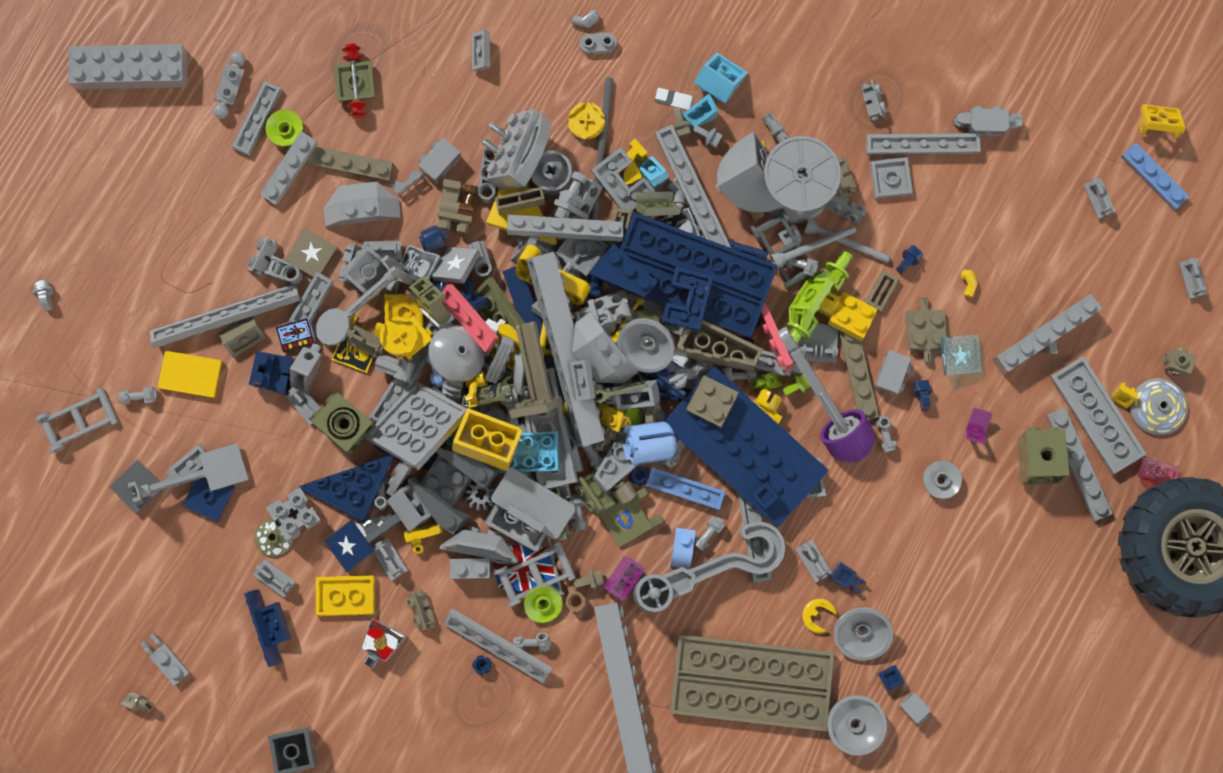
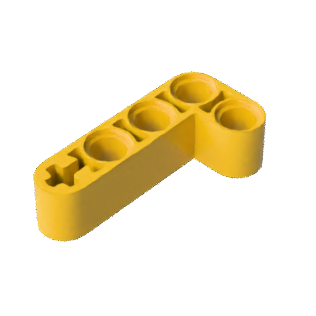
[515,245,591,305]

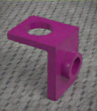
[965,408,992,444]

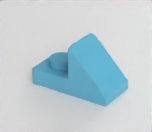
[636,156,669,189]

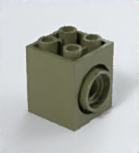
[312,392,375,455]
[1017,427,1069,485]

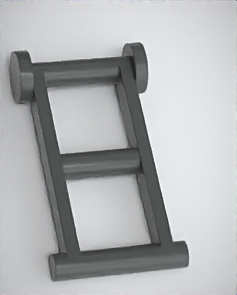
[750,208,819,289]

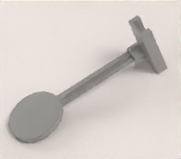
[316,255,414,346]

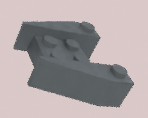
[408,444,502,535]

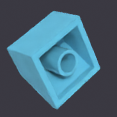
[694,52,748,103]

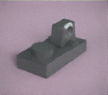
[362,514,402,544]

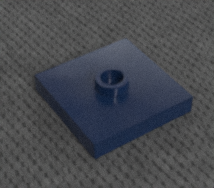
[182,477,236,522]

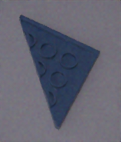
[299,455,395,522]

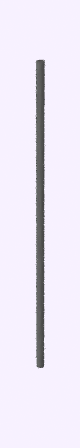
[580,77,613,316]

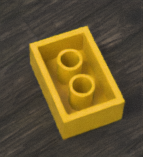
[452,408,523,471]

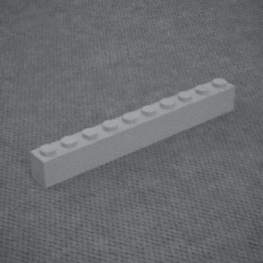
[526,252,605,447]
[594,603,656,773]

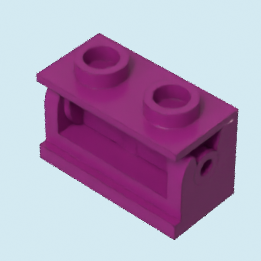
[603,556,645,601]

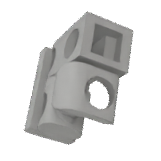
[579,290,633,334]

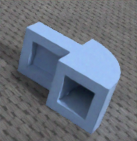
[670,528,695,569]

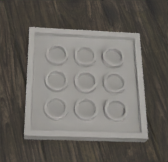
[365,381,467,470]

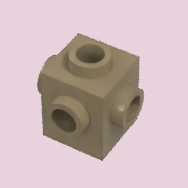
[1163,347,1197,376]

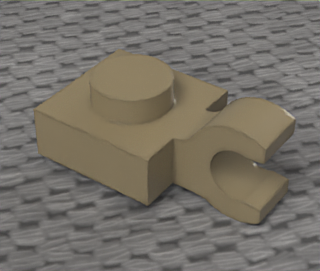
[595,423,617,453]

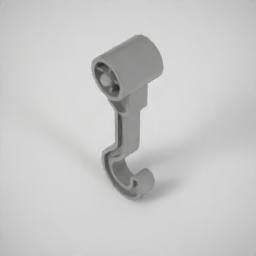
[632,522,785,612]

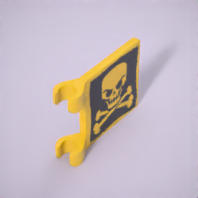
[331,314,384,373]

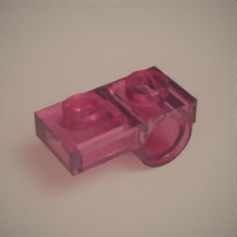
[1138,458,1179,482]

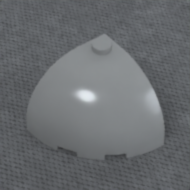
[716,132,783,212]

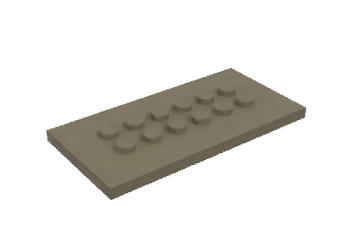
[670,634,834,731]

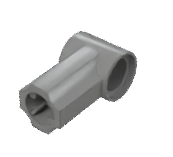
[468,241,493,281]
[375,354,416,383]

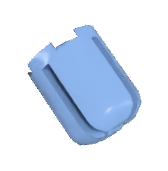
[623,422,676,465]

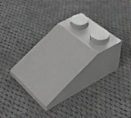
[484,504,546,552]

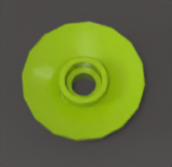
[265,109,303,147]
[524,586,563,623]

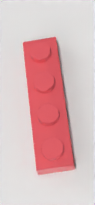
[442,284,499,352]
[759,302,793,372]

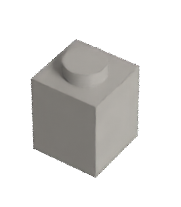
[898,692,931,724]

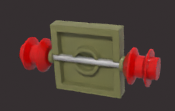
[334,43,376,119]

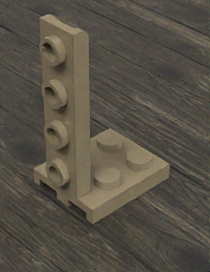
[510,321,563,418]

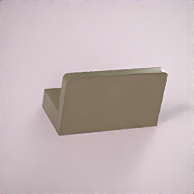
[219,316,266,358]

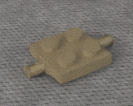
[905,298,947,363]

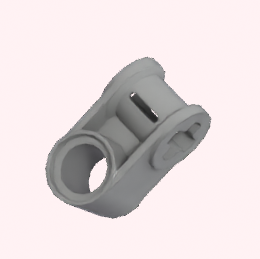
[264,256,303,285]

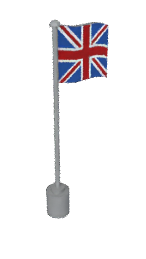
[492,424,565,597]

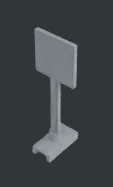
[128,443,248,505]

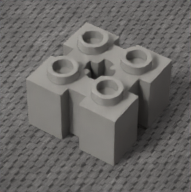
[266,488,321,543]

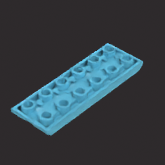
[447,431,559,473]

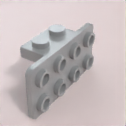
[491,468,575,539]

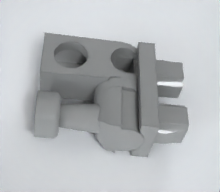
[554,171,602,220]

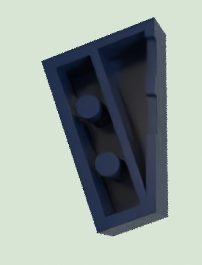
[588,244,658,298]

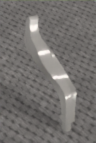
[669,363,712,389]

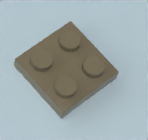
[686,376,739,428]

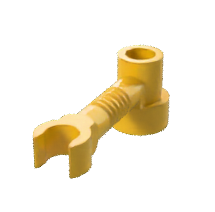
[465,371,488,408]

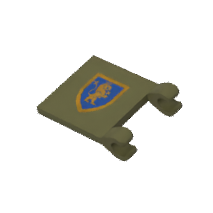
[600,488,664,547]

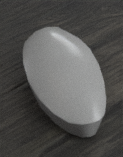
[514,353,530,397]

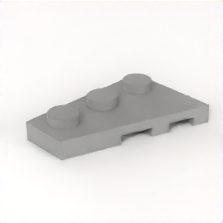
[593,429,639,493]

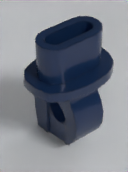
[895,245,923,274]
[913,380,933,411]

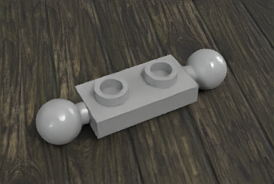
[213,51,246,119]

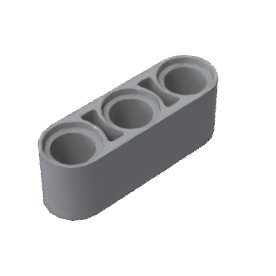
[478,148,498,204]

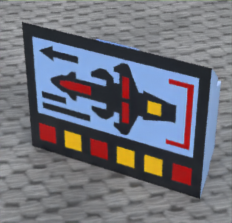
[276,318,315,353]

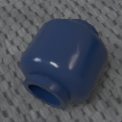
[418,225,448,253]

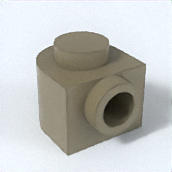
[609,479,636,504]

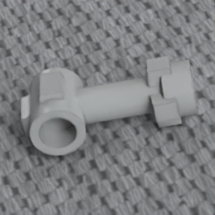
[784,258,819,276]
[721,368,756,384]
[119,387,157,405]
[875,415,897,452]
[374,476,389,510]
[568,494,587,531]
[694,515,725,551]
[513,632,551,652]

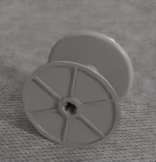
[764,136,841,223]

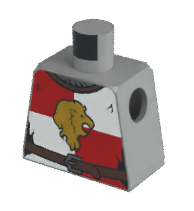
[362,618,407,668]

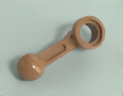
[556,557,585,612]

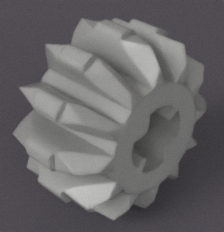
[442,379,466,400]
[465,482,496,511]

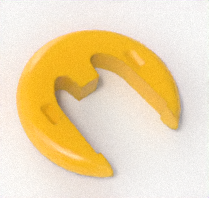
[802,599,837,634]

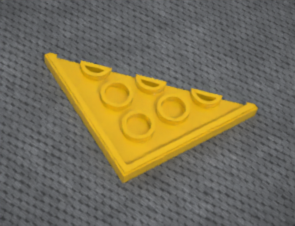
[486,184,557,245]

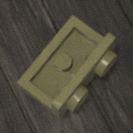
[636,191,681,219]
[574,472,616,517]

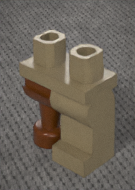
[437,179,479,235]

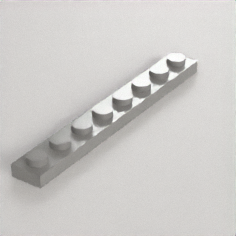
[655,125,731,248]
[150,284,300,348]

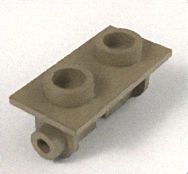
[837,156,856,197]
[346,325,385,358]
[407,589,435,631]

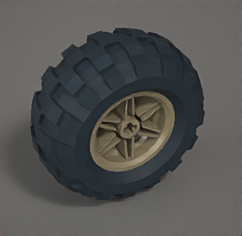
[1118,477,1223,618]

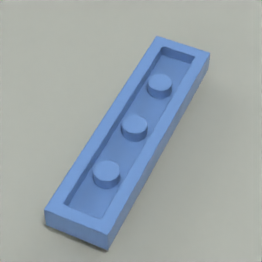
[1121,143,1189,210]
[646,467,725,510]

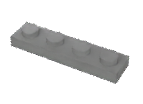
[260,131,318,205]

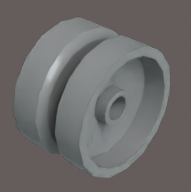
[531,150,572,197]

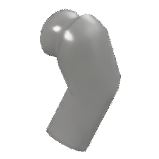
[572,10,599,28]

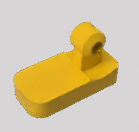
[404,522,444,554]

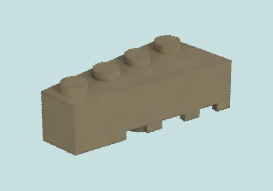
[675,320,763,372]

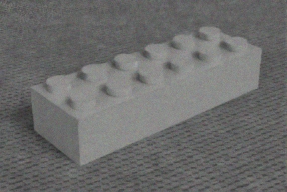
[68,44,188,90]

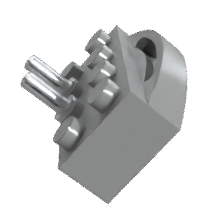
[482,109,552,191]

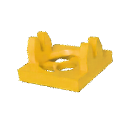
[1139,104,1186,138]

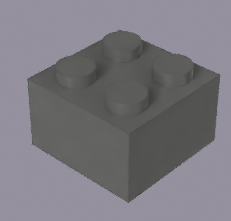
[268,726,318,773]

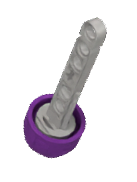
[777,327,875,463]

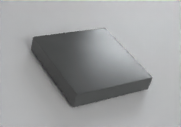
[110,460,162,514]

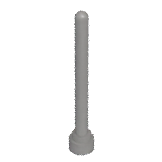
[803,219,891,263]
[770,226,856,269]

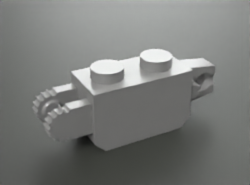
[953,106,1023,136]

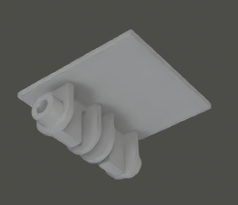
[799,324,838,363]

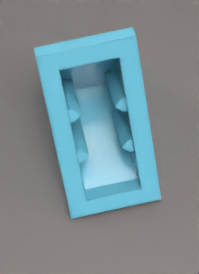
[683,94,718,130]

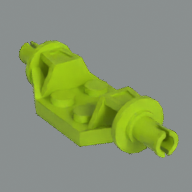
[786,251,853,349]

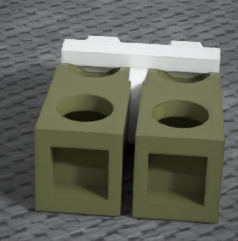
[409,276,455,330]

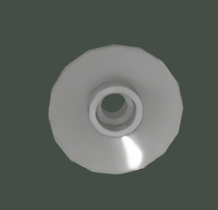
[923,460,962,499]

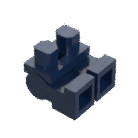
[249,351,295,395]

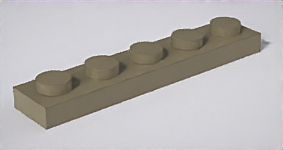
[305,146,394,182]
[838,330,879,420]

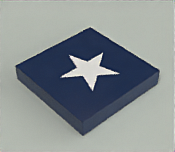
[325,519,374,573]

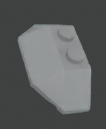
[324,182,401,227]
[572,311,639,383]
[440,527,519,564]

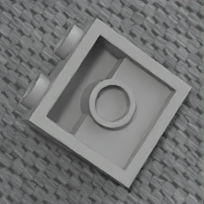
[341,245,388,297]

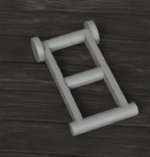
[35,388,118,454]
[493,542,576,607]

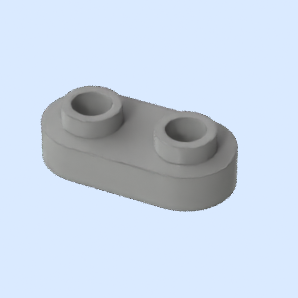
[579,33,617,54]

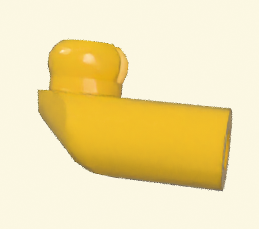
[961,270,978,298]

